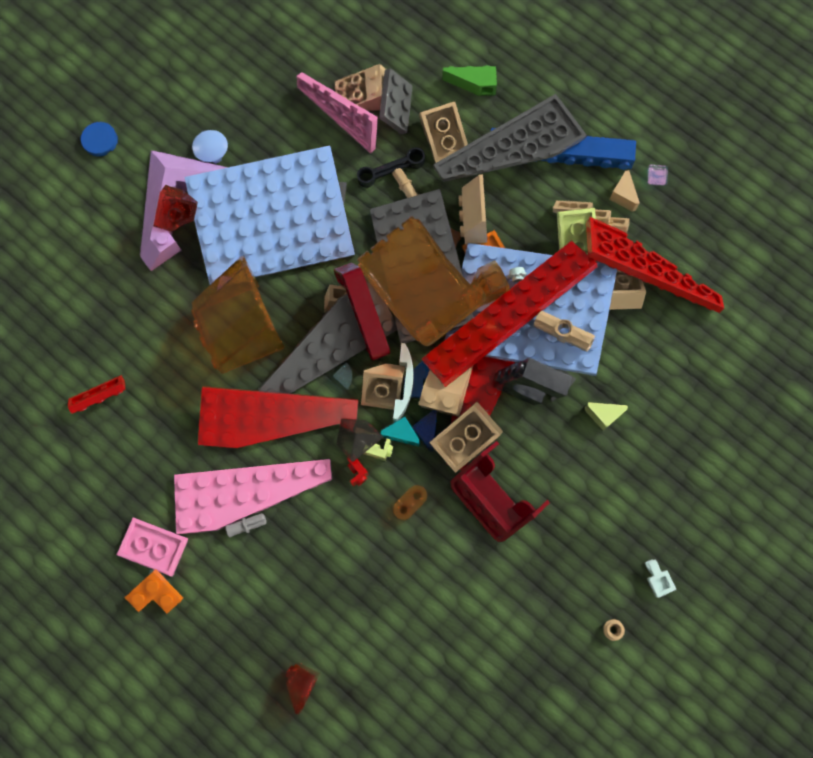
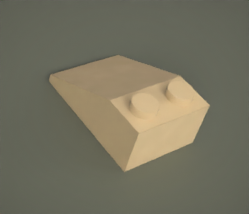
[419,101,468,163]
[598,261,646,310]
[418,366,473,417]
[430,402,503,473]

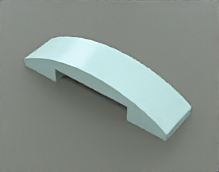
[393,343,413,423]

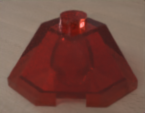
[153,185,198,232]
[286,662,320,715]

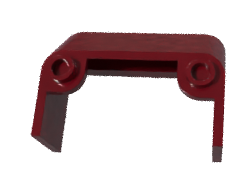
[451,441,550,542]

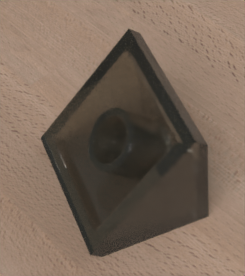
[336,419,383,462]

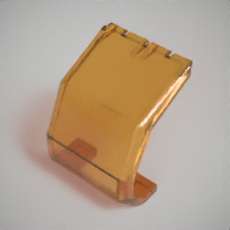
[357,216,486,346]

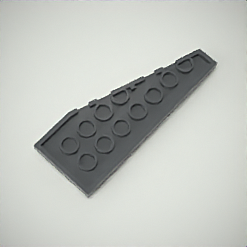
[433,94,587,182]
[258,279,398,394]

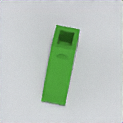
[442,66,497,95]

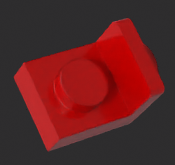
[347,454,369,487]

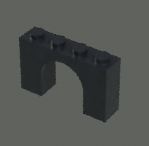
[494,358,573,405]

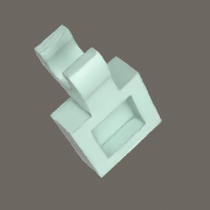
[645,559,676,598]

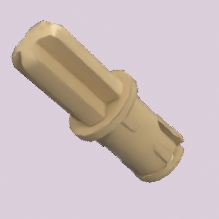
[393,168,418,198]

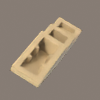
[553,201,630,233]

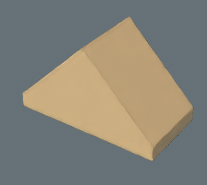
[609,170,640,212]

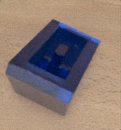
[412,410,437,452]

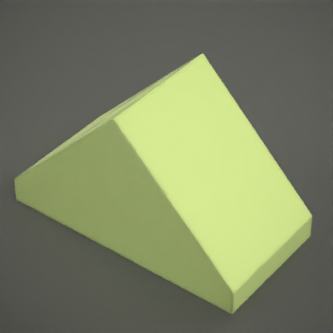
[585,402,628,431]

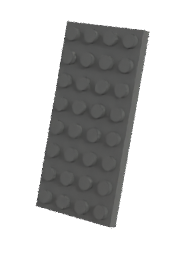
[370,189,474,343]

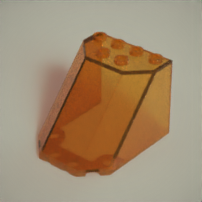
[191,256,285,374]

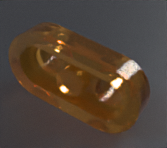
[393,485,427,520]

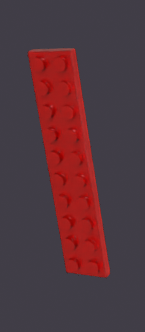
[422,241,598,387]

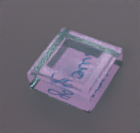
[648,165,668,185]

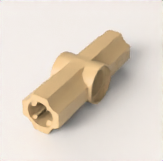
[534,311,595,352]

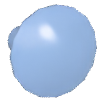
[192,130,228,163]

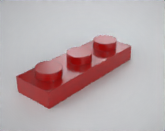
[68,375,126,414]

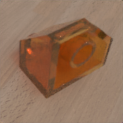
[468,261,510,309]

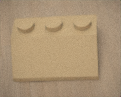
[459,175,487,244]

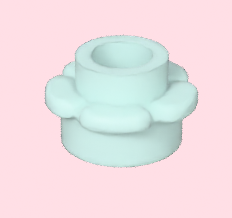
[508,267,527,282]

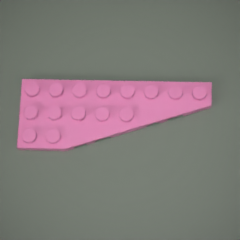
[174,459,332,534]

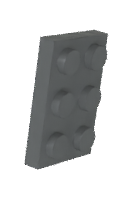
[379,68,412,134]

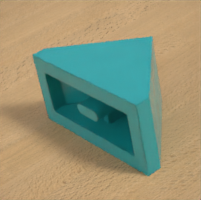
[380,417,420,447]

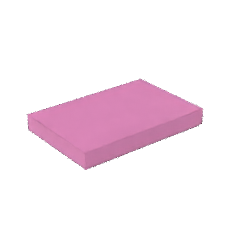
[117,518,188,577]

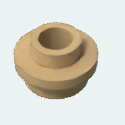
[603,619,624,641]

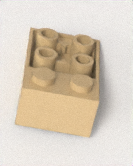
[335,64,386,111]

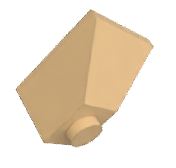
[361,364,405,410]

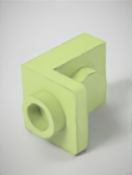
[362,439,394,461]

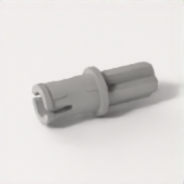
[226,514,266,537]

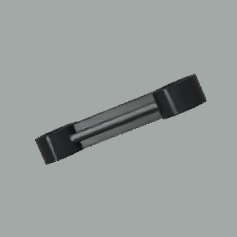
[357,147,425,188]

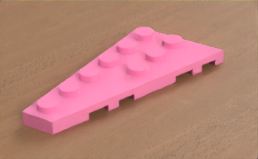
[297,72,378,153]

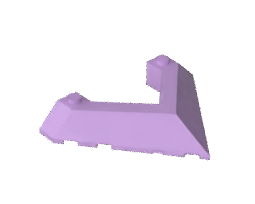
[140,150,228,271]

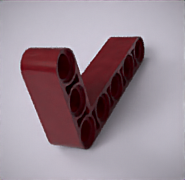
[334,262,390,361]

